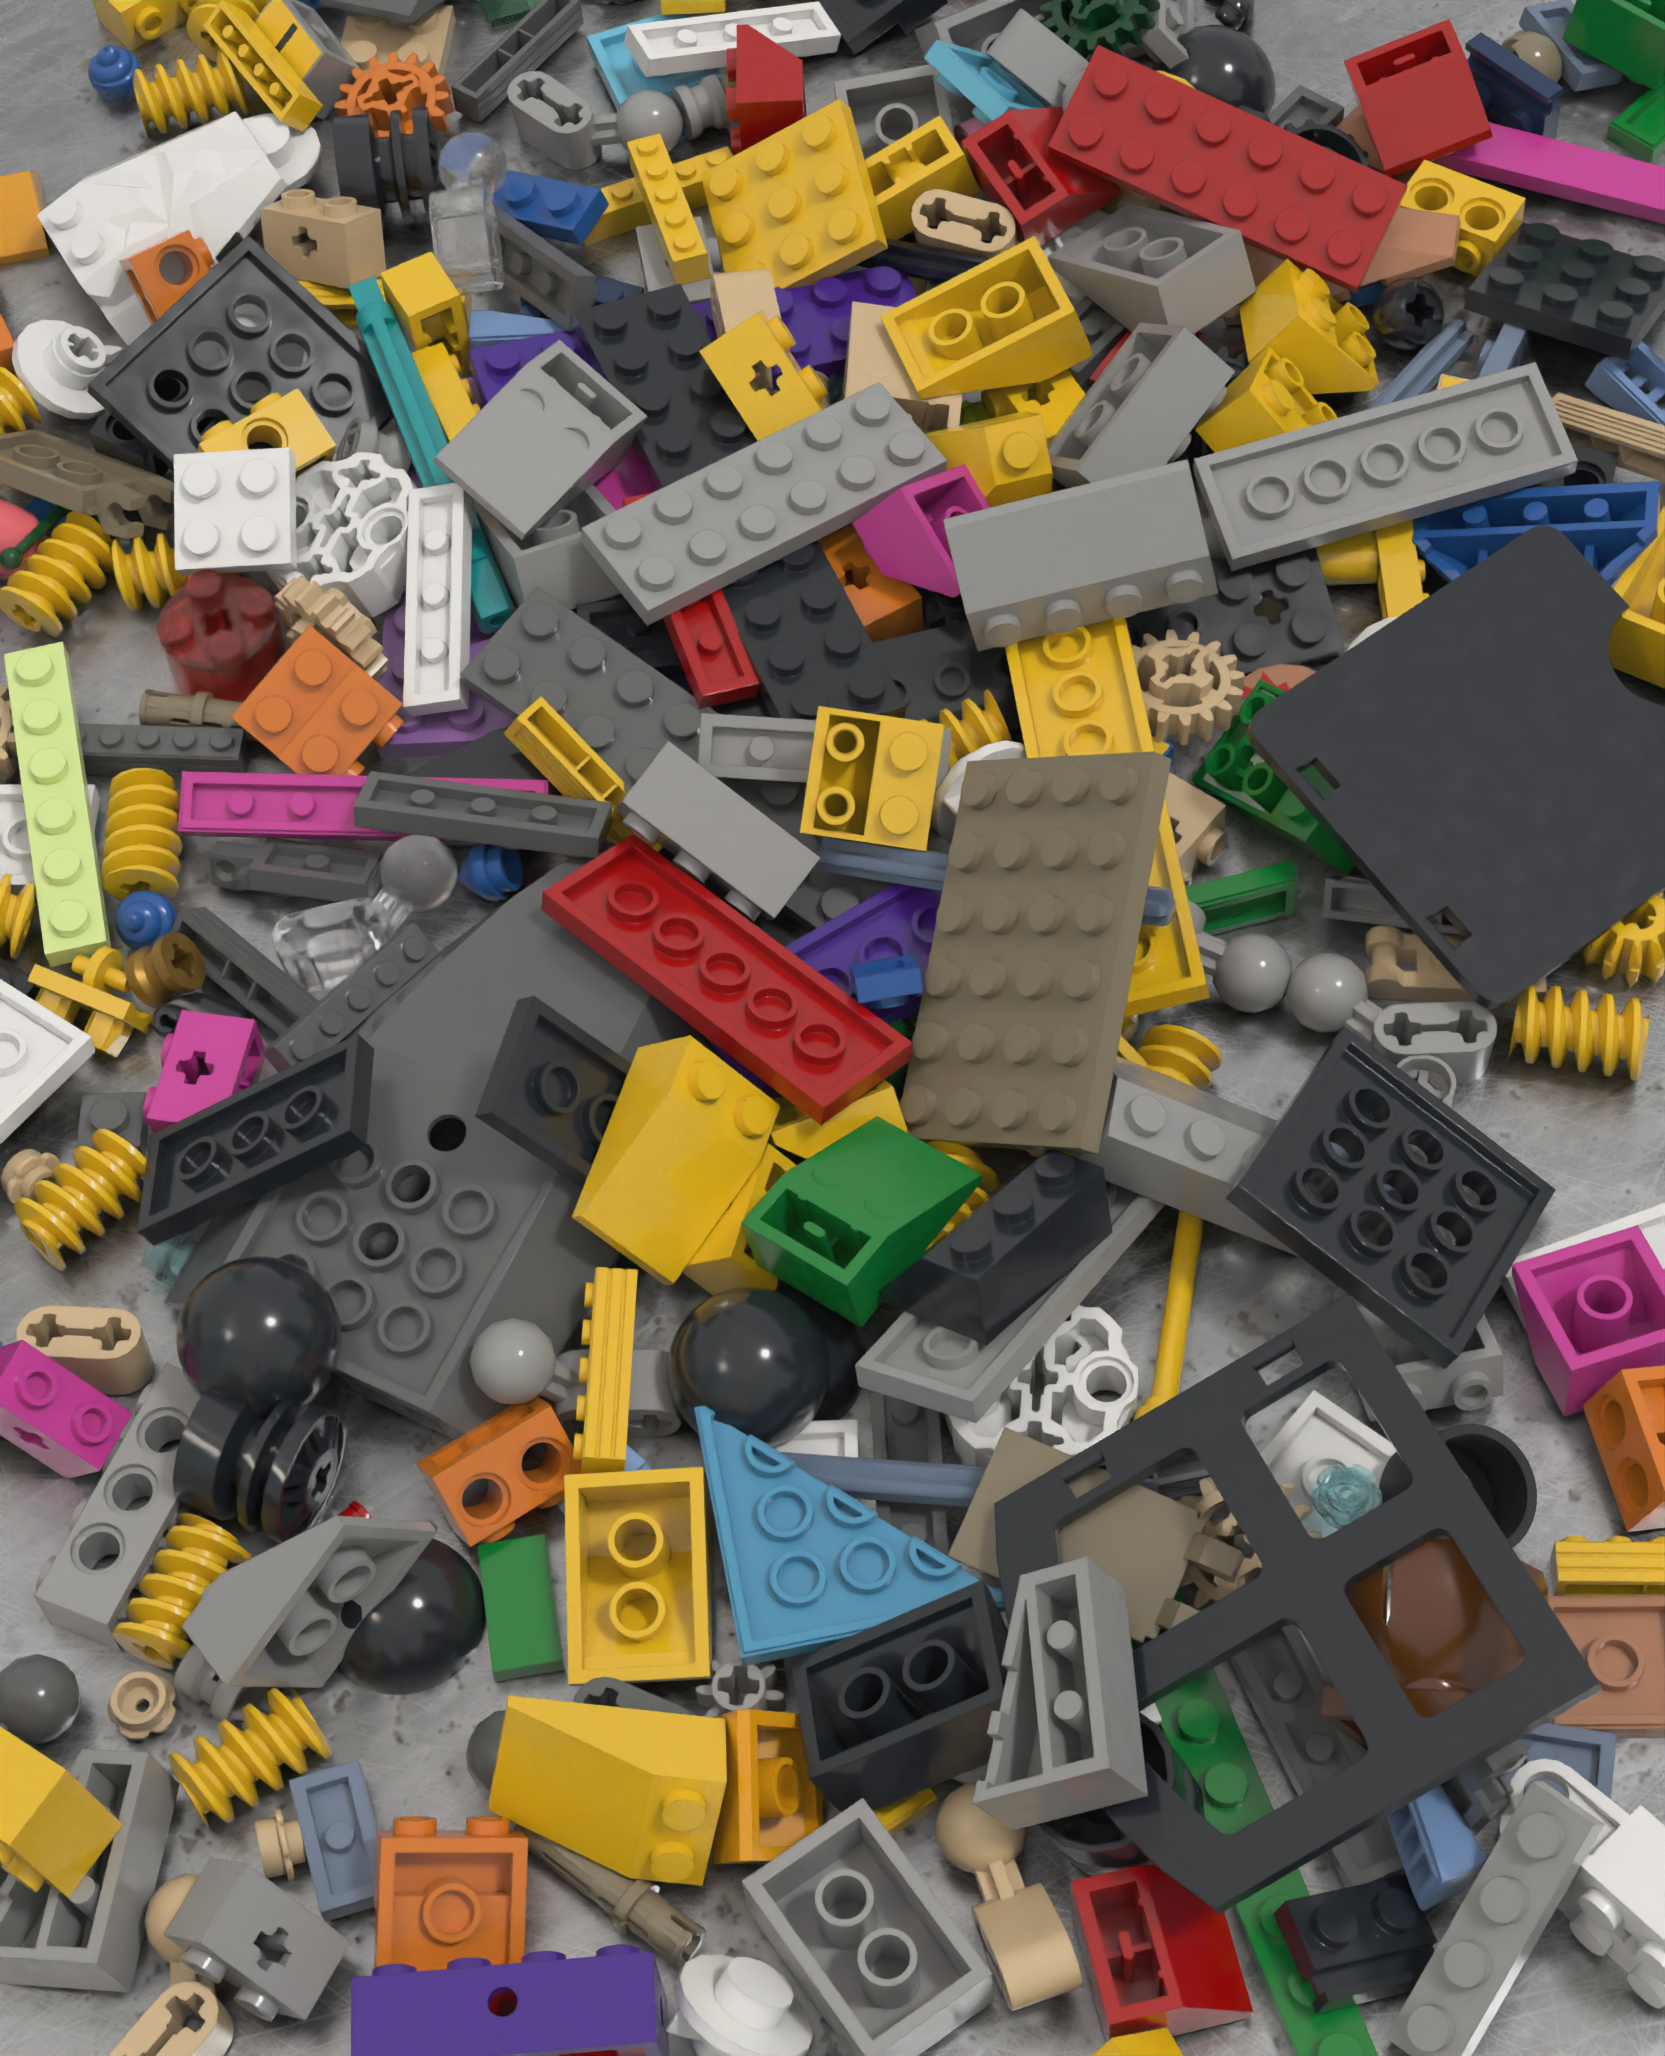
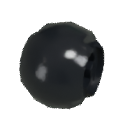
[1372,279,1445,350]

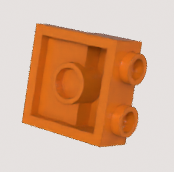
[231,625,404,776]
[373,1816,528,1972]

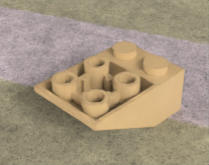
[841,301,962,434]

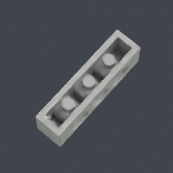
[34,1363,201,1652]

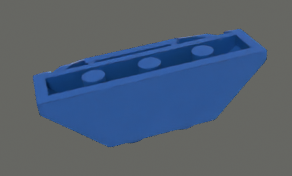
[1412,481,1661,585]

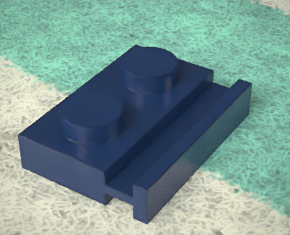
[1465,32,1563,139]

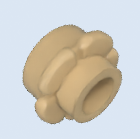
[1,1149,61,1204]
[108,1671,176,1740]
[254,1809,307,1880]

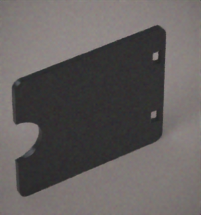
[1247,525,1665,1009]

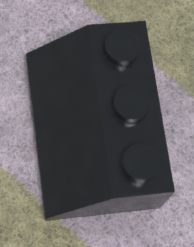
[879,1150,1112,1345]
[791,1580,1008,1812]

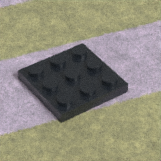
[1463,222,1665,360]

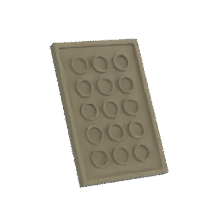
[900,751,1172,1154]

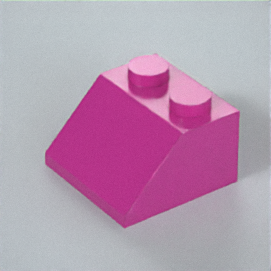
[852,464,991,598]
[1512,1225,1665,1416]

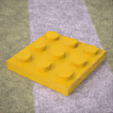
[700,99,888,289]

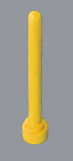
[1133,1210,1204,1421]

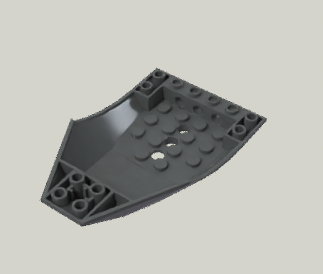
[164,840,709,1439]

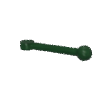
[0,504,72,570]

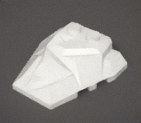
[37,111,287,346]

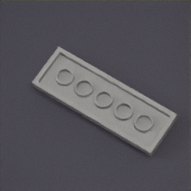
[1193,362,1578,571]
[581,382,947,626]
[855,1153,1166,1423]

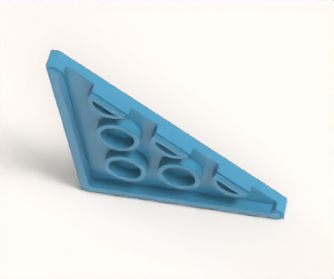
[694,1406,1005,1666]

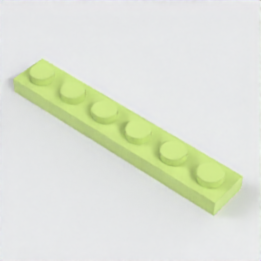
[4,641,111,967]

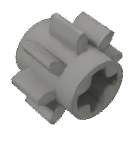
[696,1655,786,1717]

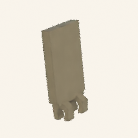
[0,429,174,539]
[948,1427,1245,1645]

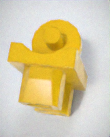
[27,946,153,1058]

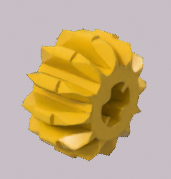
[1583,891,1665,988]

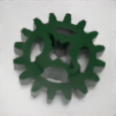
[1040,0,1161,59]

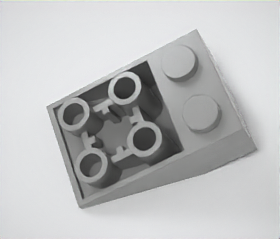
[433,340,647,540]

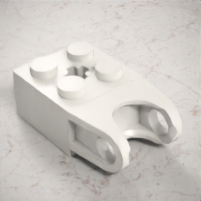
[1498,1758,1665,2009]

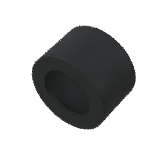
[1378,1424,1537,1548]

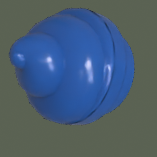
[88,44,142,101]
[457,843,524,901]
[115,890,177,950]

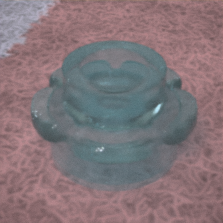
[141,1231,198,1281]
[1312,1464,1382,1529]

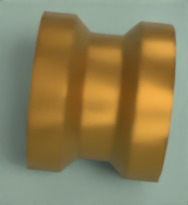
[125,932,206,1008]

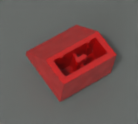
[1344,19,1493,177]
[726,24,807,156]
[961,107,1122,247]
[1071,1864,1254,2042]

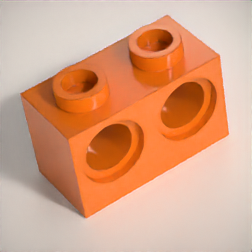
[119,230,215,325]
[1582,1365,1665,1532]
[416,1397,581,1547]

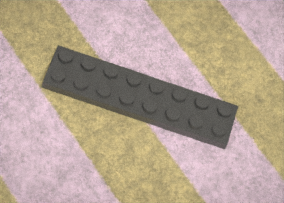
[460,587,895,932]

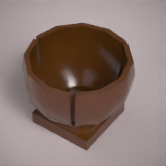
[1320,1538,1549,1750]

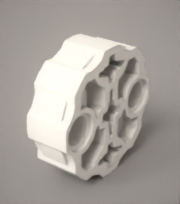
[266,452,417,618]
[940,1305,1138,1467]

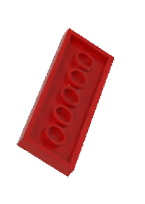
[1048,45,1408,293]
[541,834,913,1125]

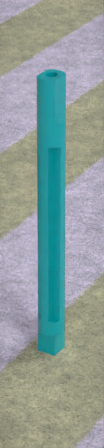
[348,276,516,634]

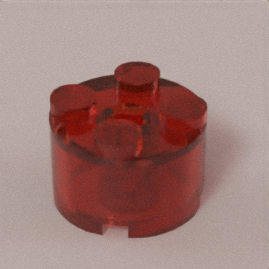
[157,570,287,702]

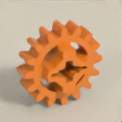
[334,51,454,137]

